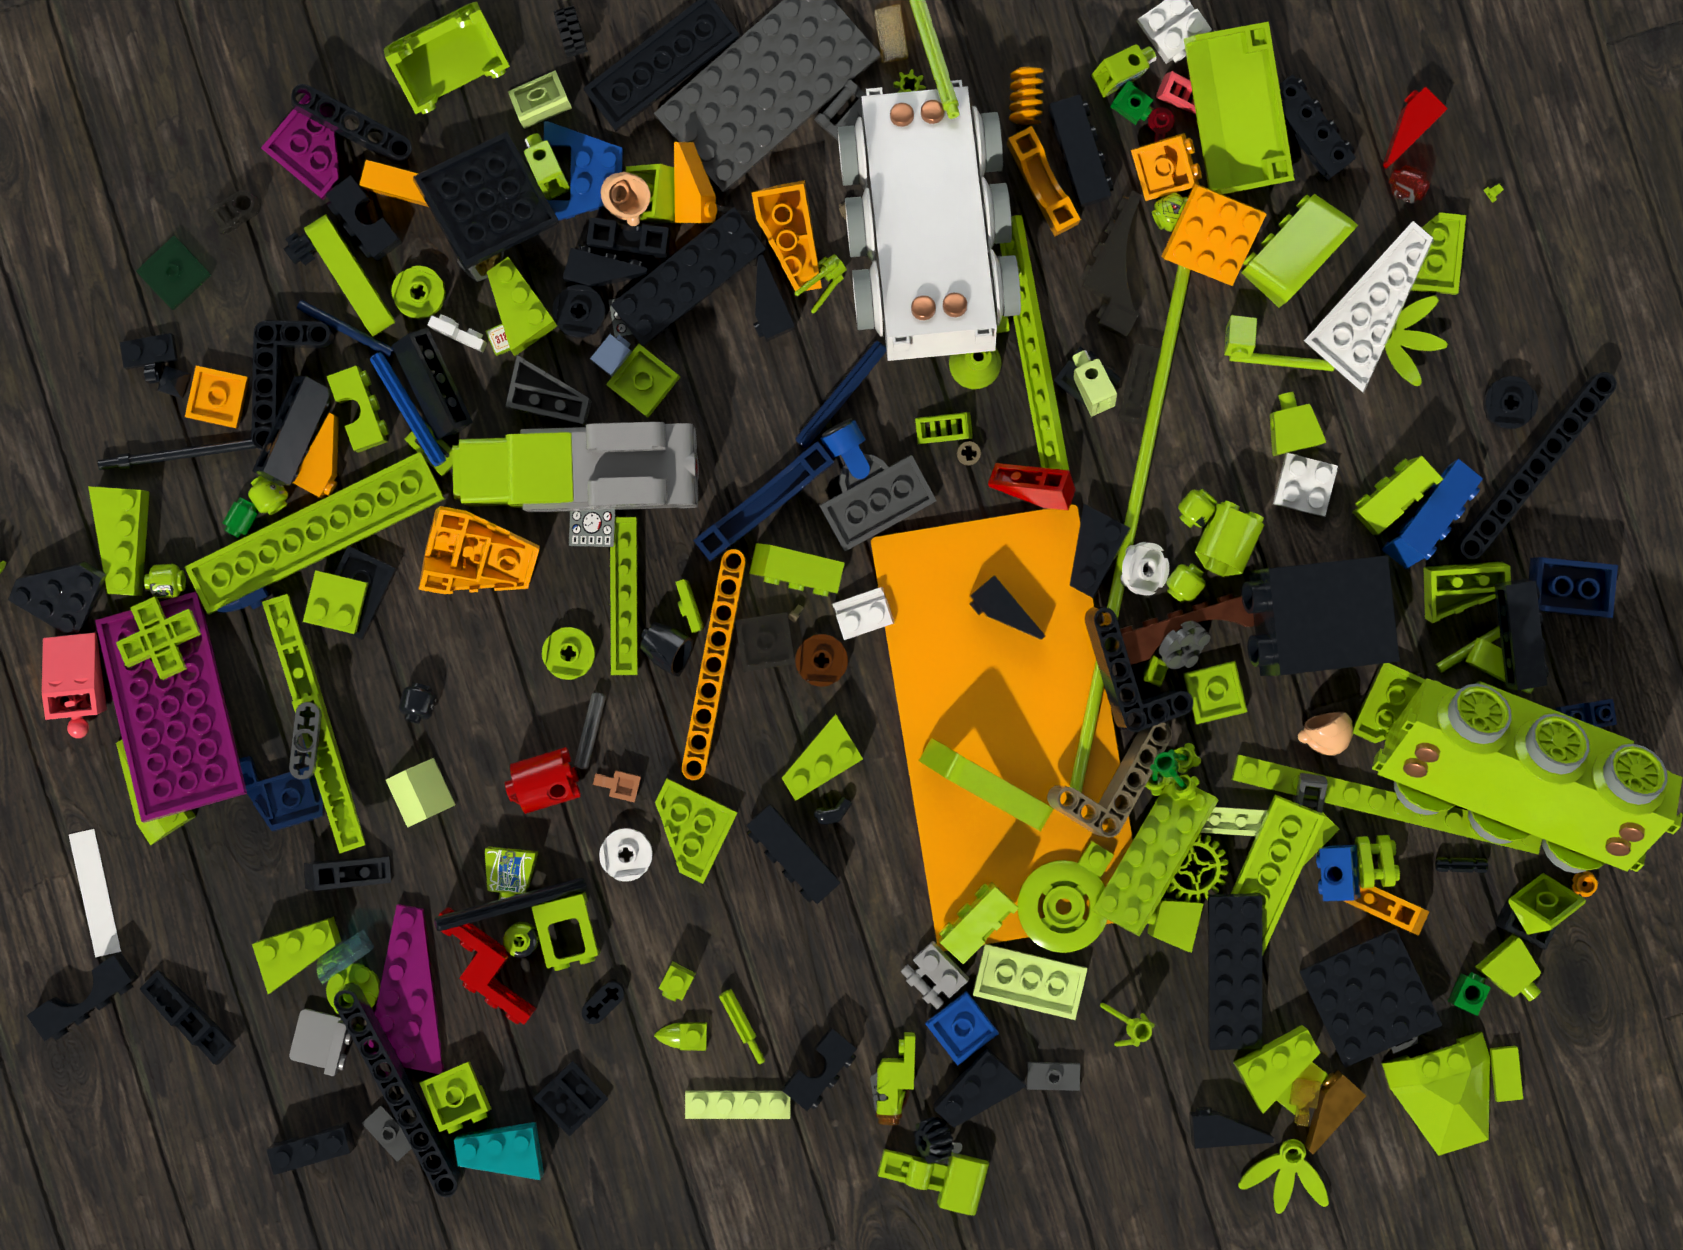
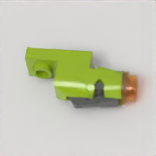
[870,1032,915,1125]

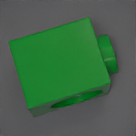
[1448,972,1491,1016]

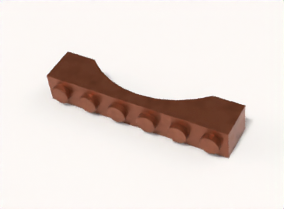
[1120,594,1255,665]

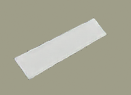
[69,829,121,957]

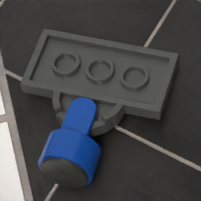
[819,419,937,551]

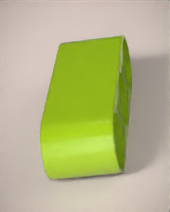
[1465,638,1534,694]

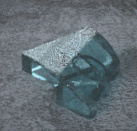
[317,930,374,984]

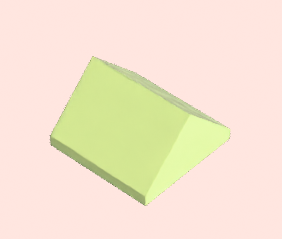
[508,70,572,129]
[386,758,456,828]

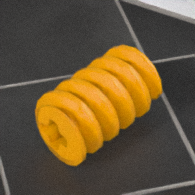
[1009,67,1044,125]

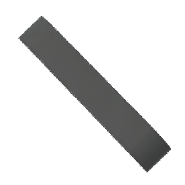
[289,702,322,779]

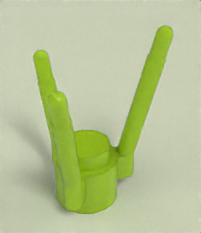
[795,254,847,313]
[1100,1003,1154,1047]

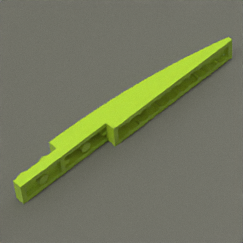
[262,594,366,853]

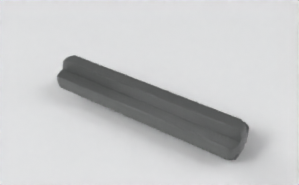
[574,692,606,769]

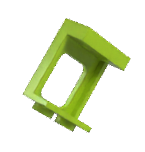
[532,892,600,971]

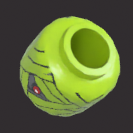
[1152,193,1188,232]

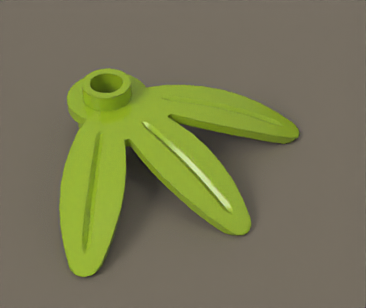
[1385,295,1448,386]
[1238,1139,1329,1214]

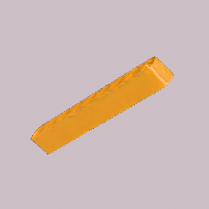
[682,549,746,780]

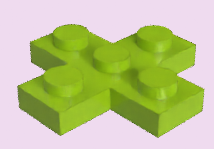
[116,596,201,680]

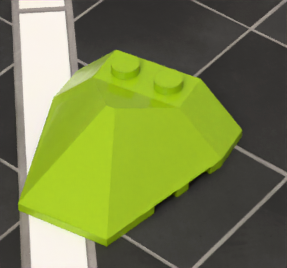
[1382,1031,1490,1156]

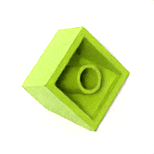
[625,164,675,223]

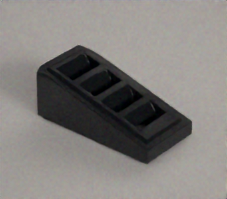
[1495,902,1557,950]

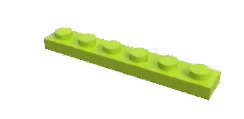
[610,517,638,675]

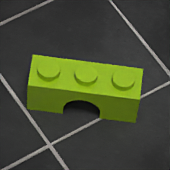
[327,366,389,453]

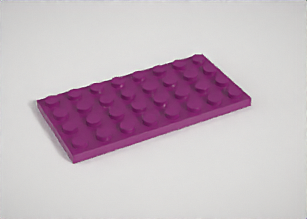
[95,592,247,823]

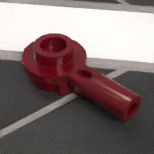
[1148,107,1174,143]

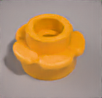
[1572,871,1598,897]

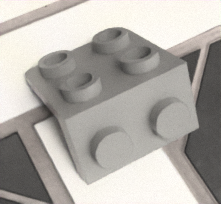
[289,1009,352,1076]

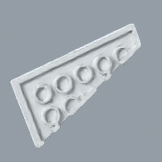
[1304,221,1433,393]

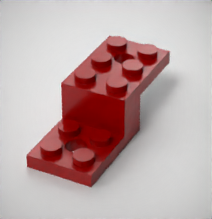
[438,907,537,1025]

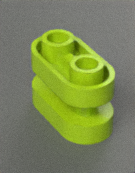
[1355,835,1400,888]

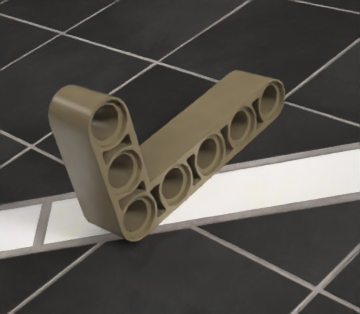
[1047,723,1172,838]

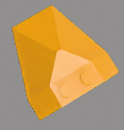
[419,506,540,594]

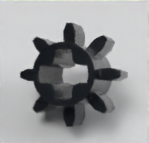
[283,232,316,266]

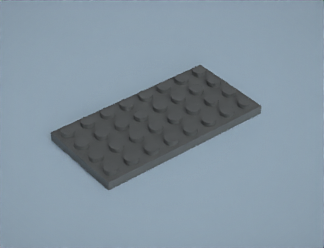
[654,0,881,193]

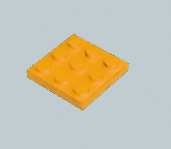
[1161,184,1266,286]

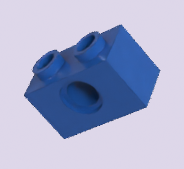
[1316,845,1361,901]

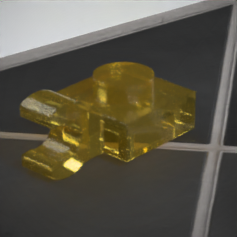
[1289,1078,1321,1127]

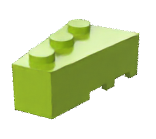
[487,257,557,356]
[1353,456,1443,535]
[1424,562,1511,623]
[939,882,1019,964]

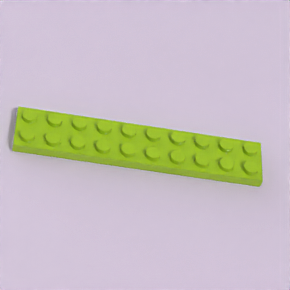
[185,451,445,614]

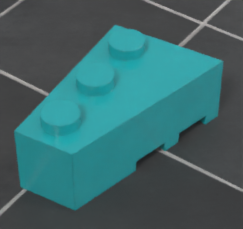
[454,1122,544,1180]

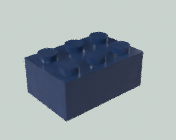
[1528,557,1618,618]

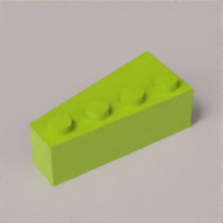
[88,486,149,596]

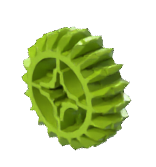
[1166,833,1228,902]

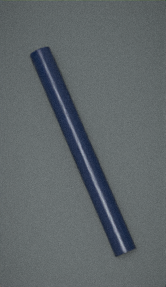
[297,300,394,358]

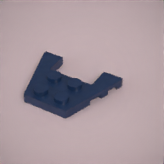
[239,740,325,832]

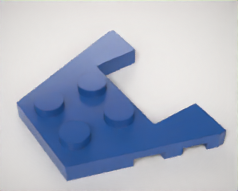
[544,121,623,220]

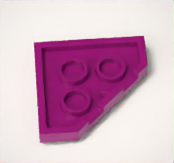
[261,94,340,200]

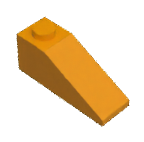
[674,142,717,223]
[292,413,339,499]
[1344,885,1429,935]

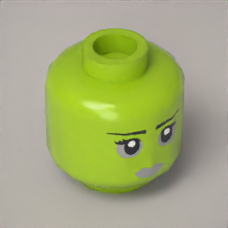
[248,476,288,515]

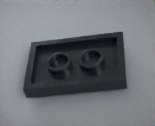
[334,546,397,640]

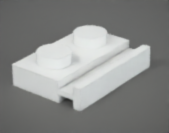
[832,587,895,640]

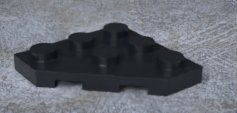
[8,561,107,635]

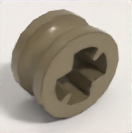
[957,441,981,466]

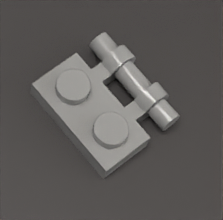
[900,941,969,1009]

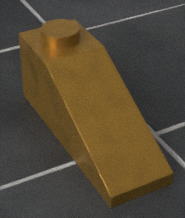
[1305,1071,1366,1154]

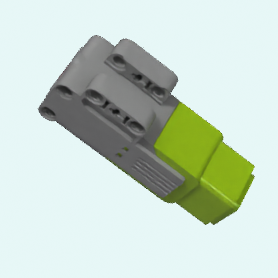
[452,422,699,512]

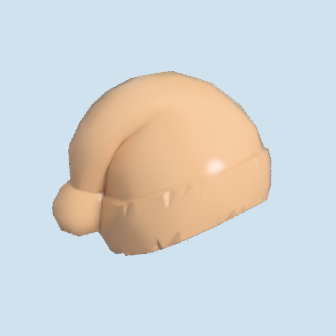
[601,172,651,226]
[1298,712,1353,756]

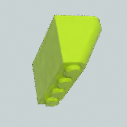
[1241,194,1358,308]

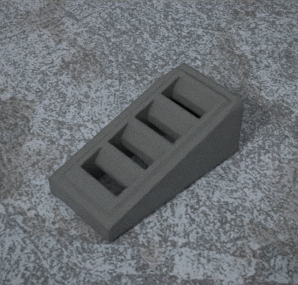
[1295,773,1328,813]

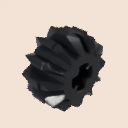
[913,1117,954,1163]

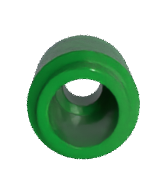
[222,497,258,538]

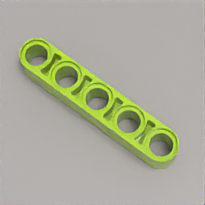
[304,214,395,336]

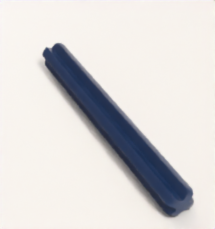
[795,341,887,448]

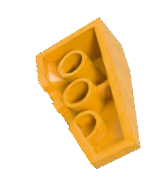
[752,180,822,291]

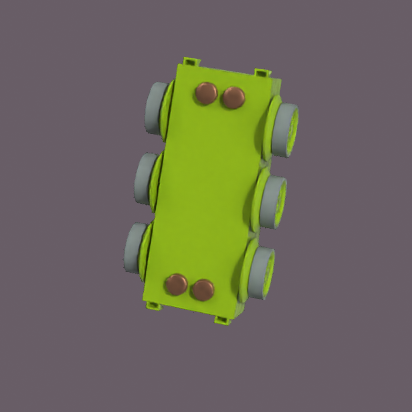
[1372,678,1683,873]

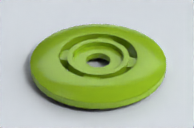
[1017,860,1107,953]

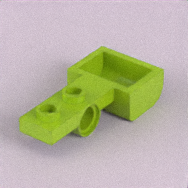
[877,1149,989,1215]

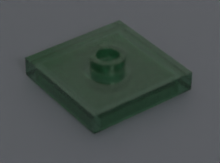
[136,236,212,310]

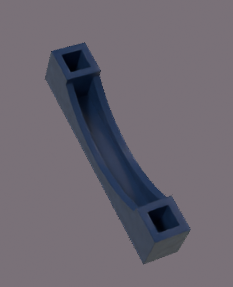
[693,441,834,562]

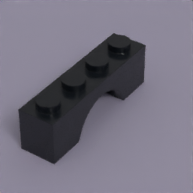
[26,952,139,1042]

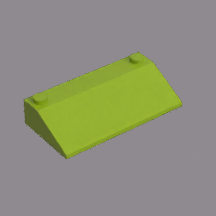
[1184,22,1294,194]

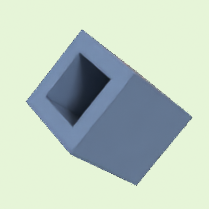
[590,334,632,376]

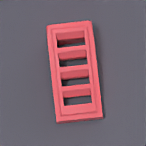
[1156,71,1196,115]

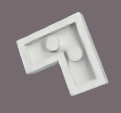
[428,314,487,352]

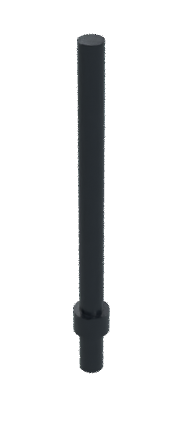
[98,438,256,470]

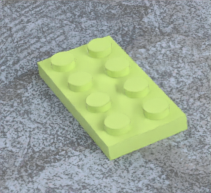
[973,944,1087,1020]

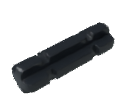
[1435,857,1488,873]

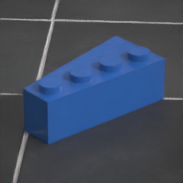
[1381,459,1483,569]

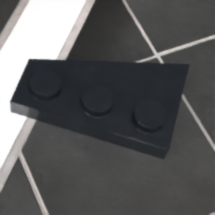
[1070,504,1131,598]

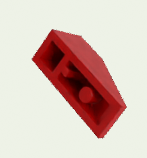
[1383,86,1448,169]
[988,463,1076,510]

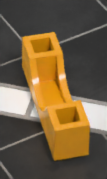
[1007,126,1081,237]

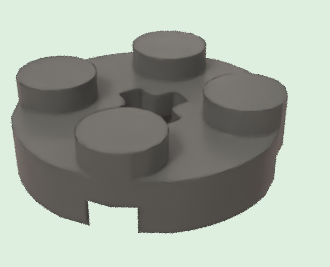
[1159,621,1210,669]

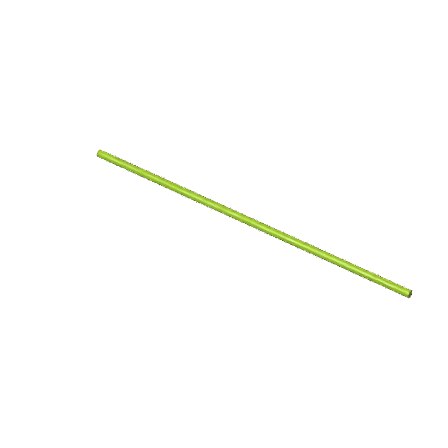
[1070,265,1191,793]

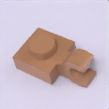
[593,770,641,802]

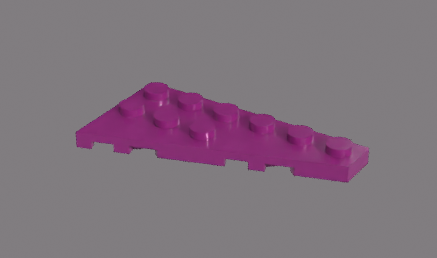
[369,904,444,1074]

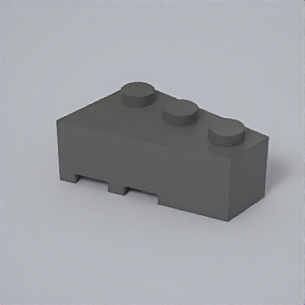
[505,355,592,426]

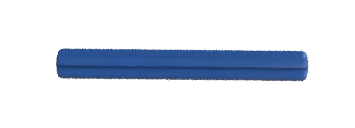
[370,352,446,467]

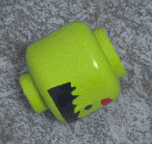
[1178,489,1217,528]

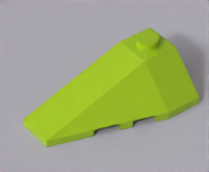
[116,740,196,845]

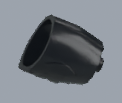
[641,622,693,677]

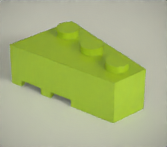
[749,543,844,597]
[782,713,863,801]
[252,917,342,994]
[1233,1025,1320,1114]

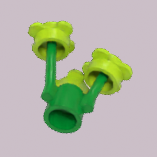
[1145,743,1201,801]

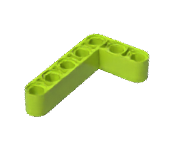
[918,738,1054,831]

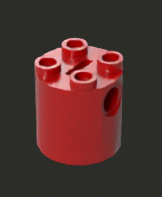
[505,747,581,814]

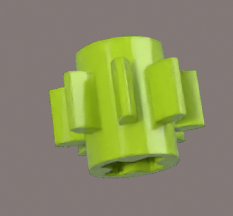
[893,69,926,93]

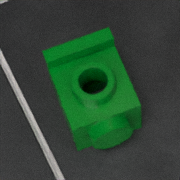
[1110,80,1154,125]

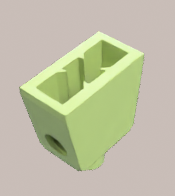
[1072,350,1117,417]

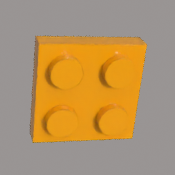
[185,366,250,429]

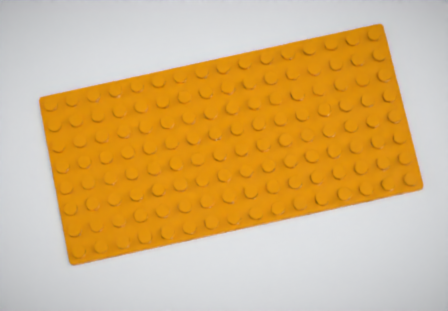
[871,505,1133,951]

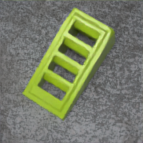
[915,412,973,444]

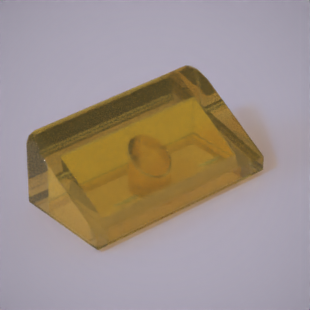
[874,4,908,63]

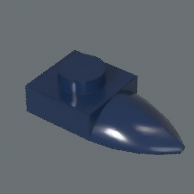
[217,587,271,612]

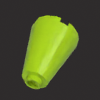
[949,347,1001,389]

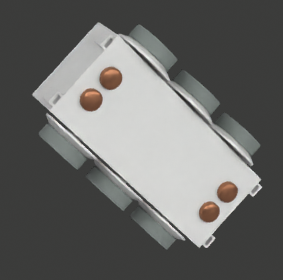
[838,80,1021,361]

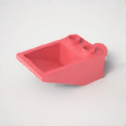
[42,632,107,738]

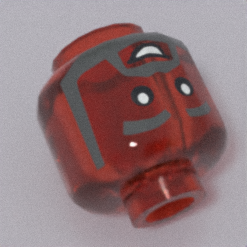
[1389,164,1431,204]

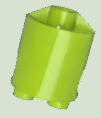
[1195,500,1264,577]

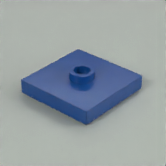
[925,991,999,1066]

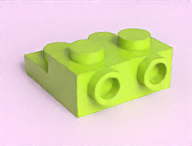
[420,1061,491,1134]

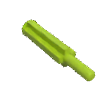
[718,989,765,1064]

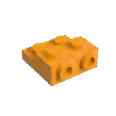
[1131,133,1202,201]

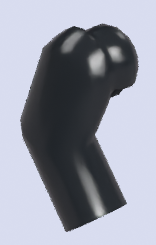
[814,796,852,825]

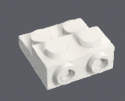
[1137,0,1212,64]

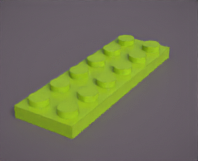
[1093,777,1219,937]
[1231,795,1325,956]

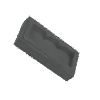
[1027,1062,1080,1091]
[362,1104,412,1162]

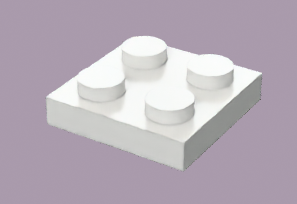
[1273,453,1338,517]

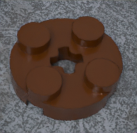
[795,634,848,687]

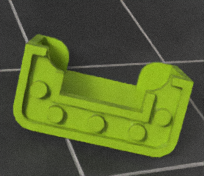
[384,2,510,114]

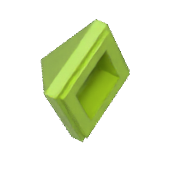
[1143,656,1168,687]

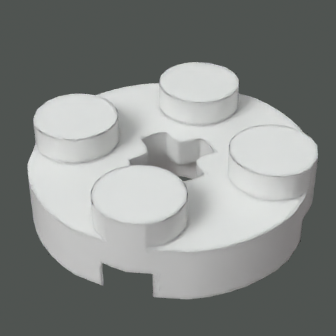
[1121,542,1169,595]
[599,828,653,881]

